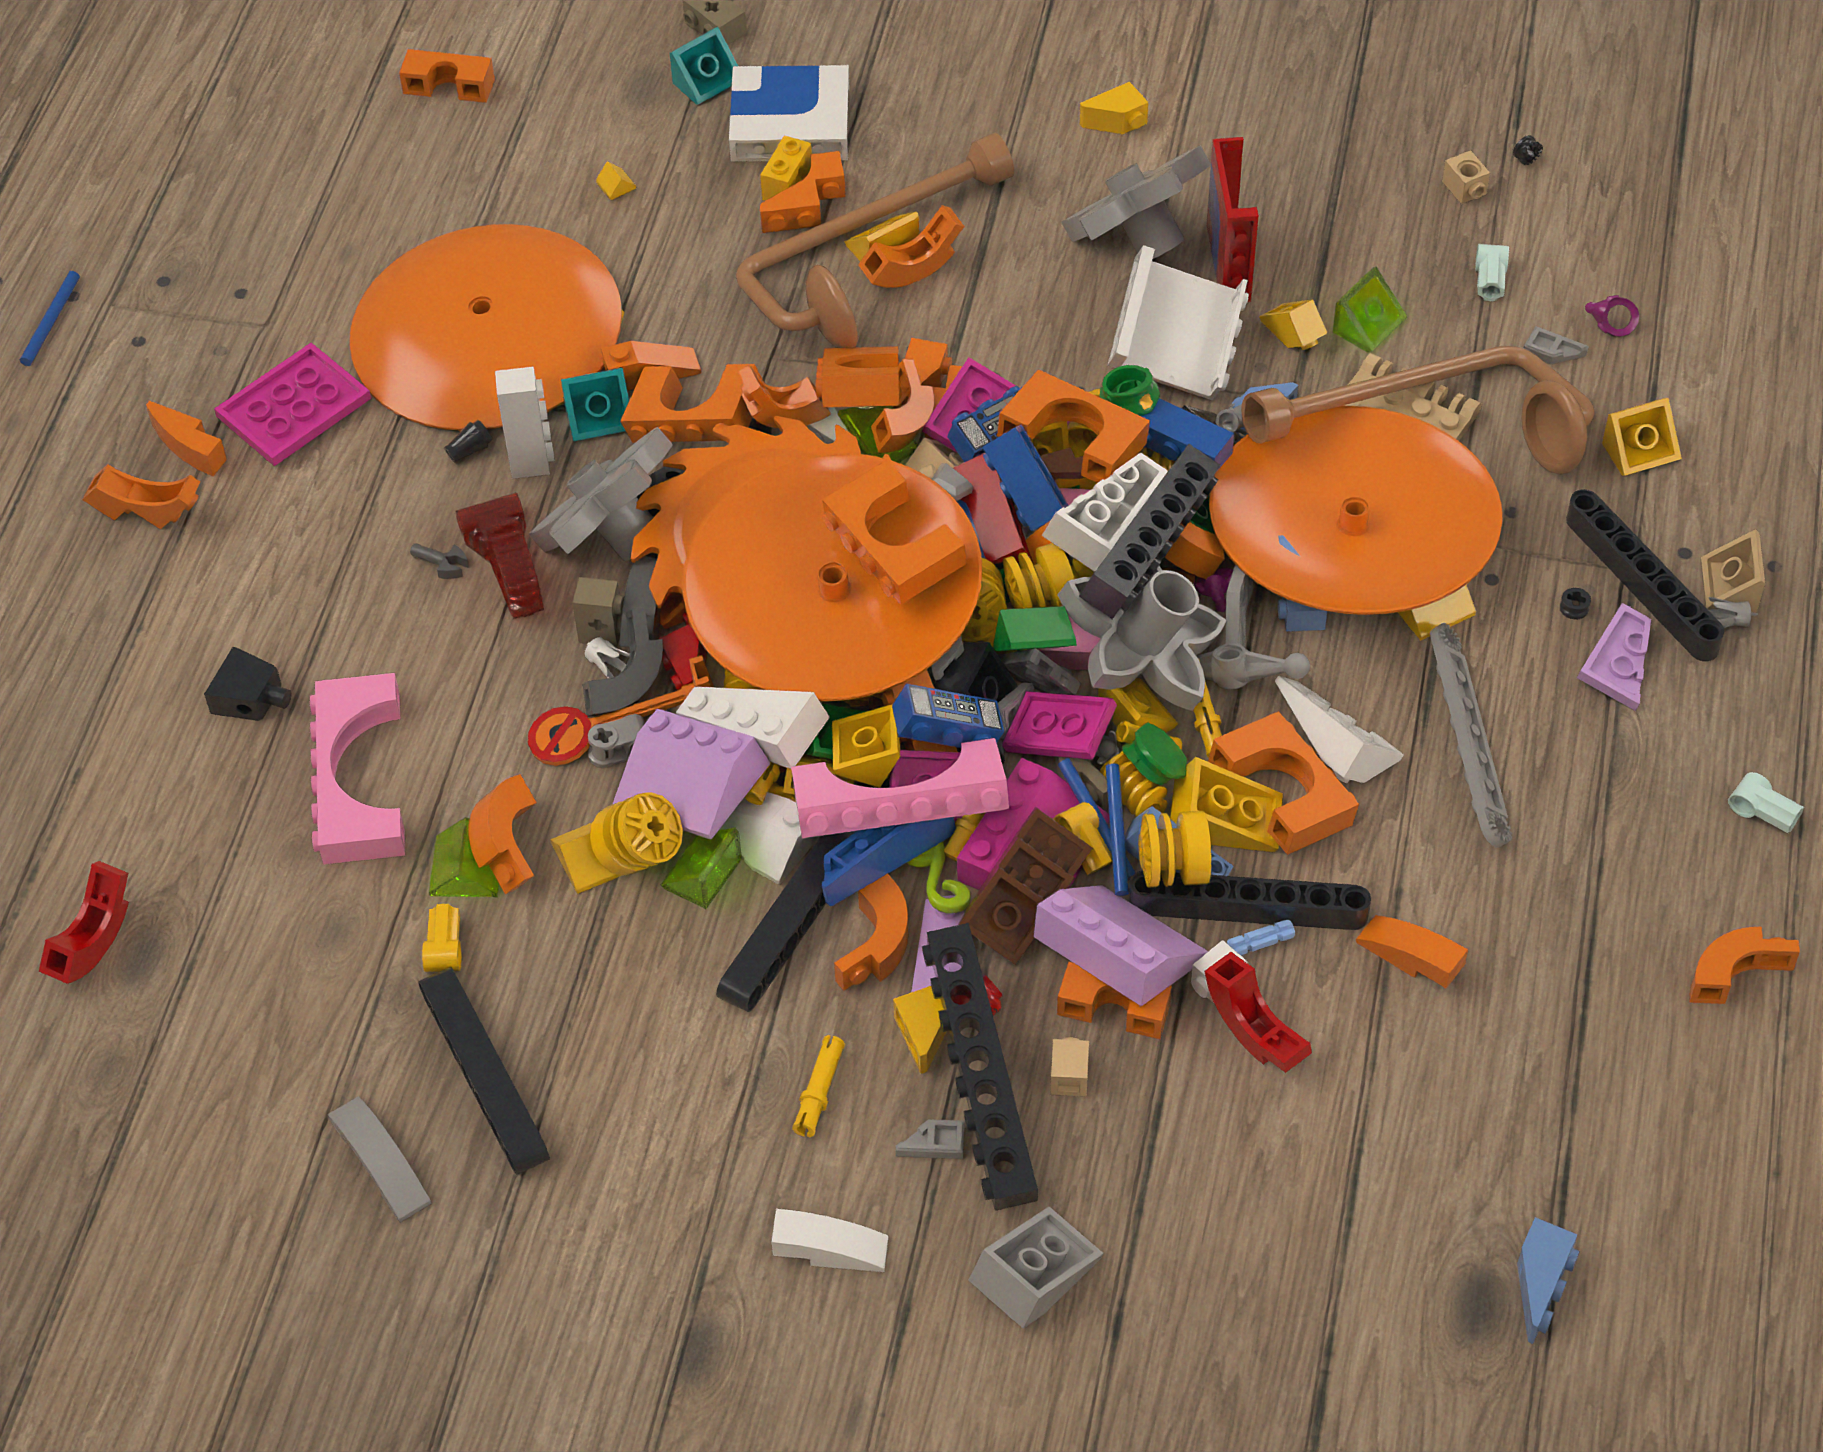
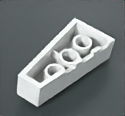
[495,367,554,479]
[1042,453,1168,571]
[676,687,829,769]

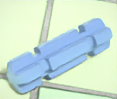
[1227,920,1295,955]

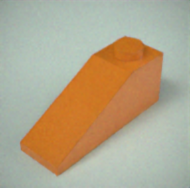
[888,338,952,409]
[601,341,701,391]

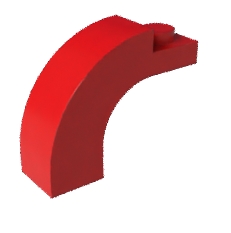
[38,861,129,984]
[1204,952,1312,1073]

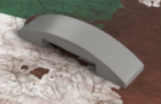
[327,1096,431,1222]

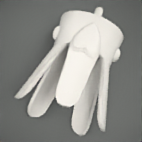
[585,637,630,678]

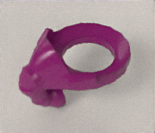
[1585,295,1639,337]
[1195,568,1233,612]

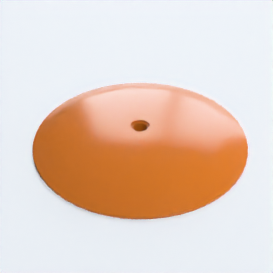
[350,224,622,431]
[1209,406,1502,615]
[683,453,982,701]

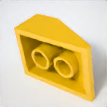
[1170,757,1283,852]

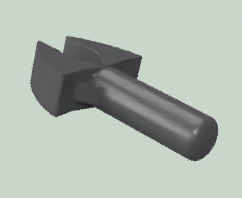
[410,543,469,579]

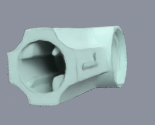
[1475,244,1509,301]
[1728,772,1804,833]

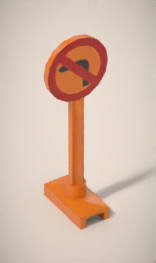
[528,655,715,766]

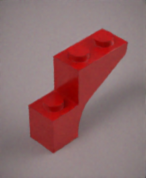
[659,599,707,691]

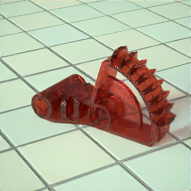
[455,492,544,620]

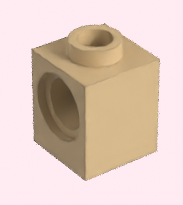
[1442,150,1490,204]
[1051,1037,1089,1096]

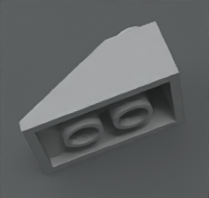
[968,1207,1104,1329]

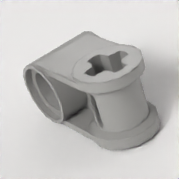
[588,714,645,768]

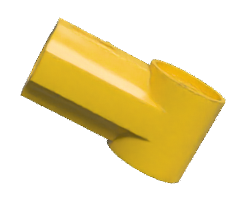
[1053,802,1113,875]
[422,904,462,972]

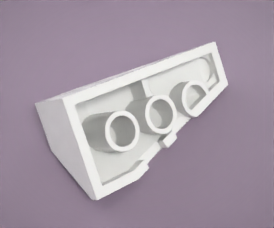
[1275,676,1404,783]
[719,792,819,885]

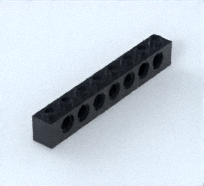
[1079,444,1221,619]
[922,923,1038,1211]

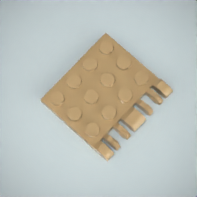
[1343,353,1482,441]

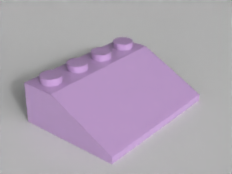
[613,709,770,839]
[1034,885,1208,1006]

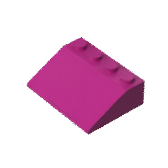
[957,758,1110,890]

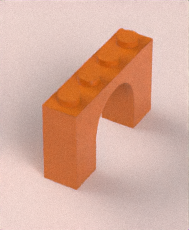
[816,346,899,408]
[620,364,764,443]
[997,369,1150,483]
[822,460,966,604]
[1208,711,1359,855]

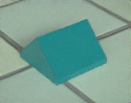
[669,27,738,105]
[561,368,629,441]

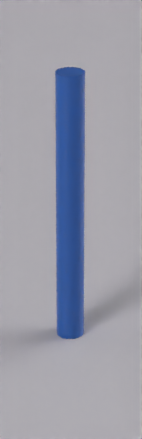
[20,271,80,366]
[1058,758,1136,881]
[1106,764,1129,896]

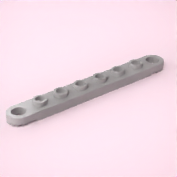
[1430,623,1512,848]

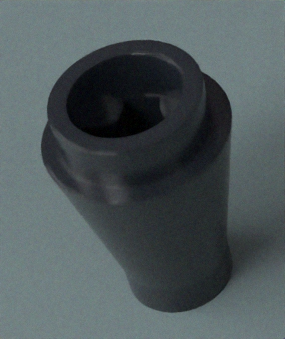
[444,420,492,463]

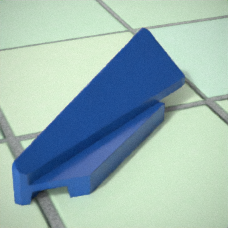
[822,817,956,906]

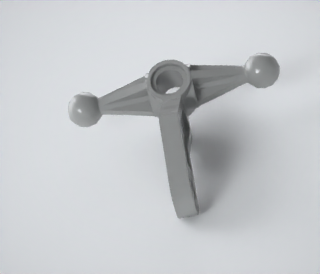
[1196,565,1310,689]

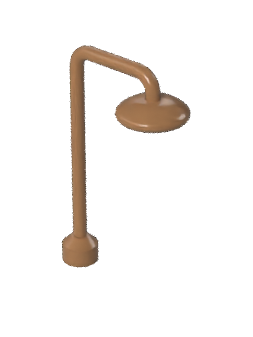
[736,133,1014,348]
[1241,346,1595,474]

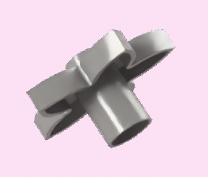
[1061,145,1211,259]
[529,427,673,561]
[1057,566,1227,711]

